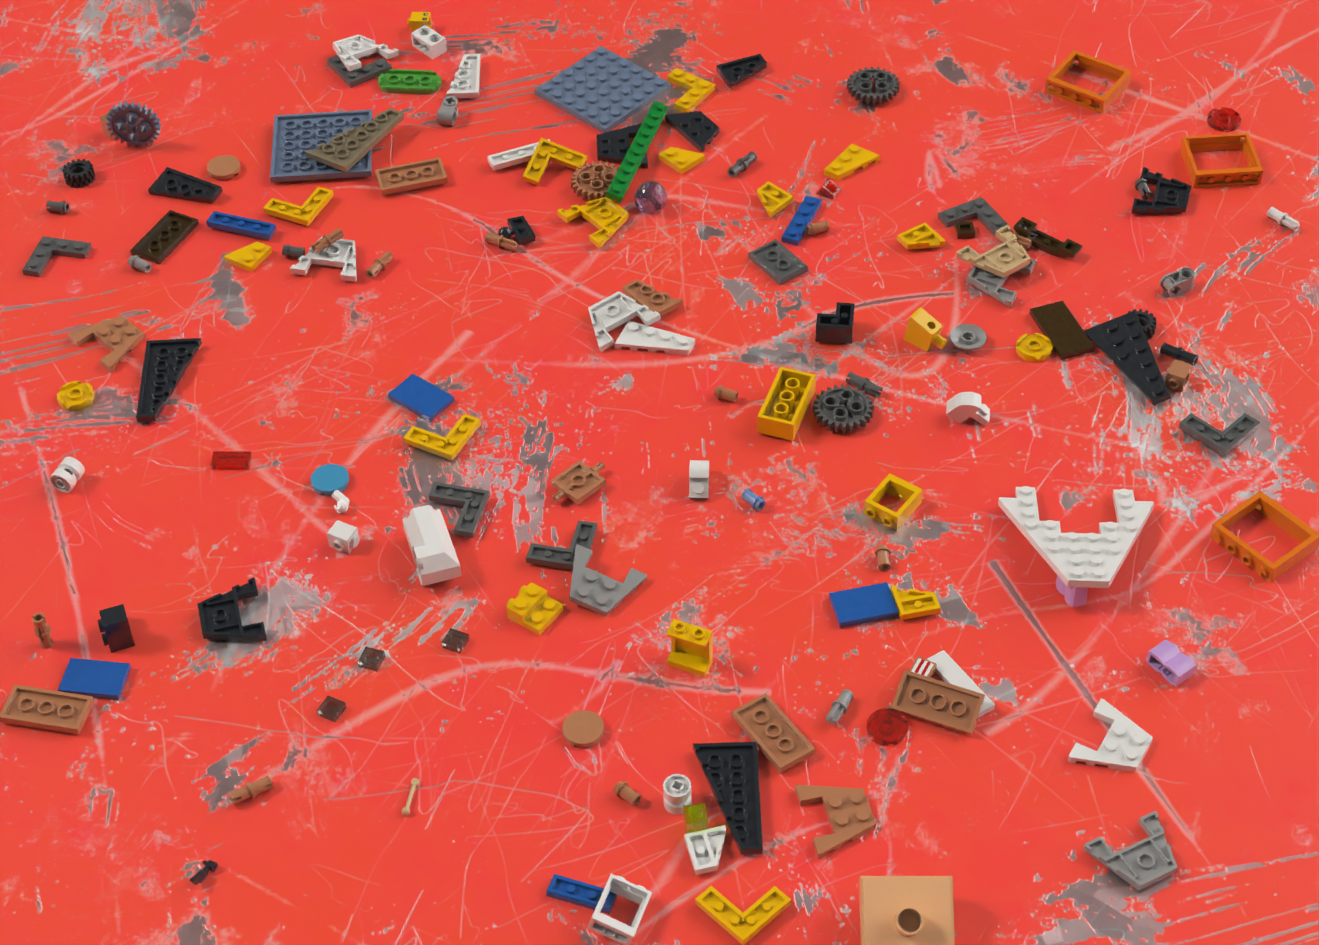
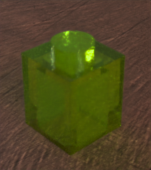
[683,803,708,834]

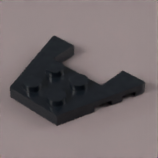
[596,123,648,169]
[1131,167,1192,214]
[197,577,267,641]

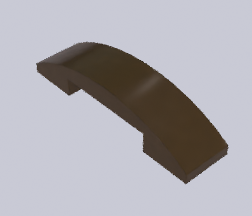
[1013,217,1083,258]

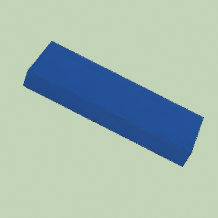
[546,874,617,915]

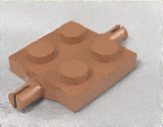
[551,460,606,505]

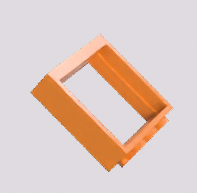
[1045,50,1132,114]
[1180,133,1263,188]
[1210,491,1319,583]

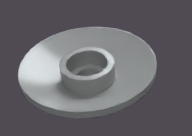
[950,324,987,350]

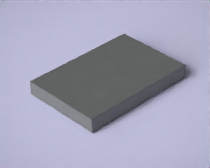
[748,239,808,285]

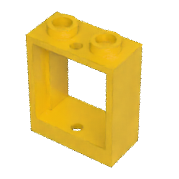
[864,473,923,531]

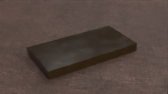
[130,210,199,265]
[1029,301,1095,360]

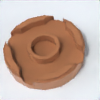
[207,155,241,180]
[562,710,605,748]

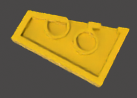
[824,144,880,180]

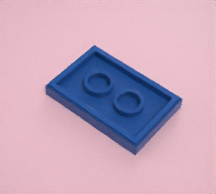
[388,374,454,422]
[829,582,899,628]
[58,658,131,700]

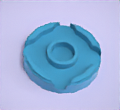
[310,464,349,496]

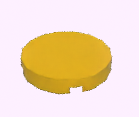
[1016,333,1053,362]
[56,381,95,411]

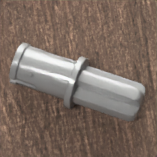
[826,689,854,725]

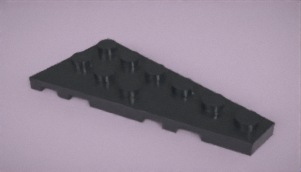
[1084,311,1171,405]
[136,338,202,422]

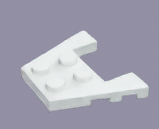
[333,35,399,71]
[290,237,357,282]
[588,291,661,352]
[1068,698,1153,773]

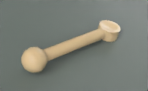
[402,778,420,816]

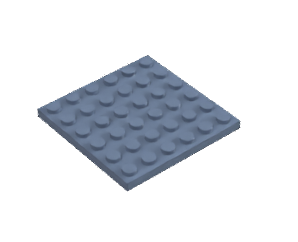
[535,46,671,133]
[270,109,373,182]

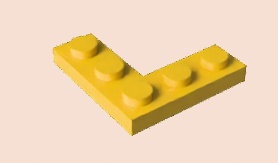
[667,68,715,113]
[522,138,588,186]
[263,186,334,226]
[403,414,481,461]
[695,886,791,945]

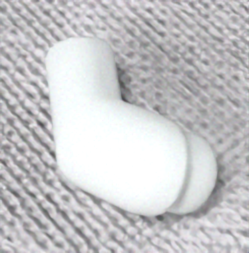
[332,490,350,513]

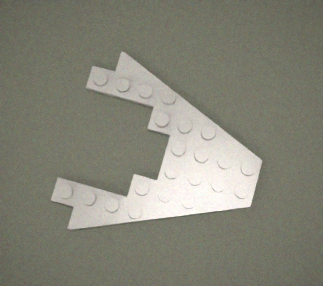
[998,486,1154,588]

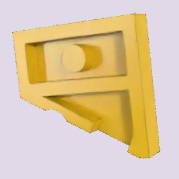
[659,147,705,174]
[757,181,794,218]
[897,223,946,250]
[890,585,941,620]

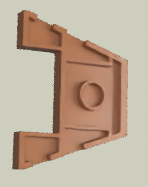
[68,316,144,372]
[795,785,876,859]

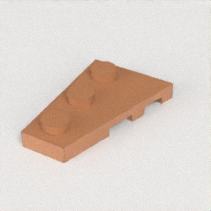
[622,279,683,317]

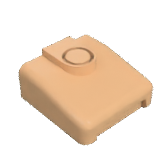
[859,876,955,945]

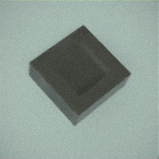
[441,628,469,654]
[358,647,385,672]
[317,695,347,722]

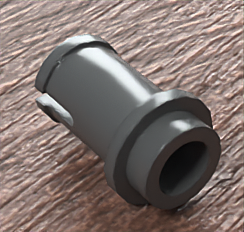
[1135,178,1153,200]
[46,200,70,214]
[282,244,305,258]

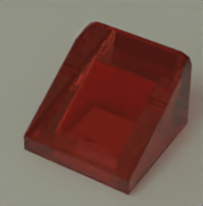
[816,178,841,200]

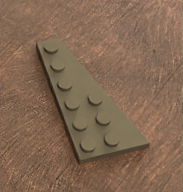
[305,108,404,172]

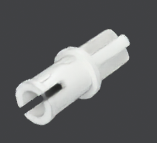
[1267,207,1300,231]

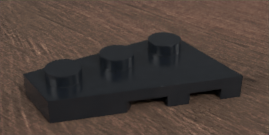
[716,54,767,88]

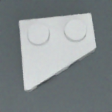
[684,825,726,875]

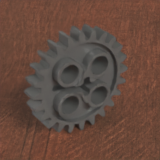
[847,66,900,105]
[813,384,874,433]

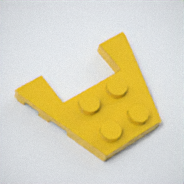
[557,197,629,248]

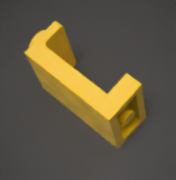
[667,619,713,677]

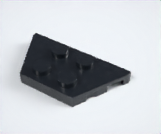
[665,111,719,152]

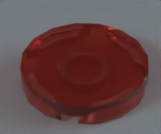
[1207,107,1241,132]
[866,708,909,746]

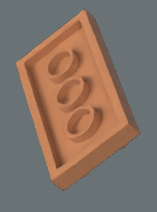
[375,157,448,195]
[891,669,985,736]
[0,685,94,734]
[731,693,815,773]

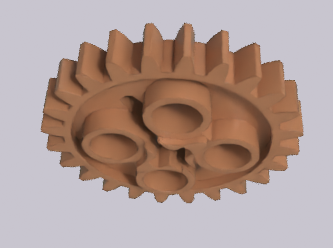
[571,161,619,201]

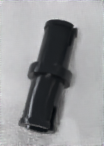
[1160,343,1199,366]

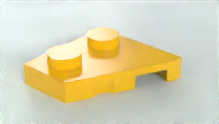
[224,241,272,272]

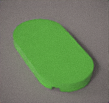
[378,69,442,94]

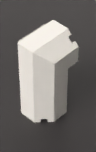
[402,505,462,586]

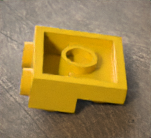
[506,582,564,635]

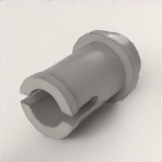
[128,255,152,273]

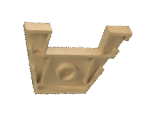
[956,225,1031,278]

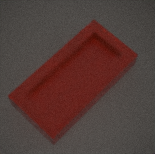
[211,451,252,470]

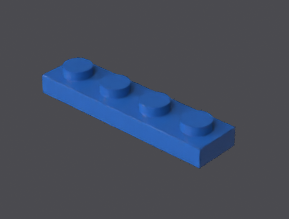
[781,195,822,246]
[206,211,276,240]

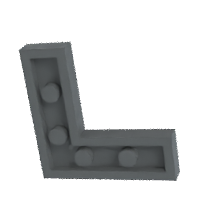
[327,55,392,88]
[938,197,1009,236]
[22,236,92,277]
[1179,413,1261,456]
[429,482,490,538]
[526,520,598,570]

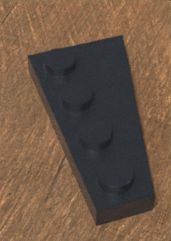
[148,167,223,203]

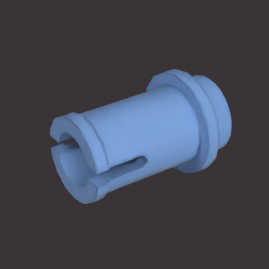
[741,489,766,511]

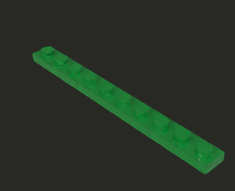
[605,101,669,203]

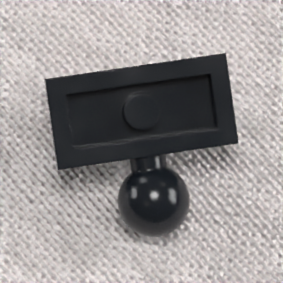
[498,216,536,245]

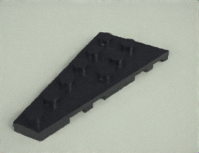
[693,742,763,855]

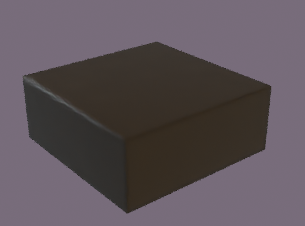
[955,222,975,239]

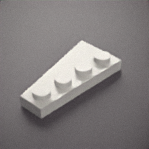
[446,54,481,99]
[614,321,695,355]

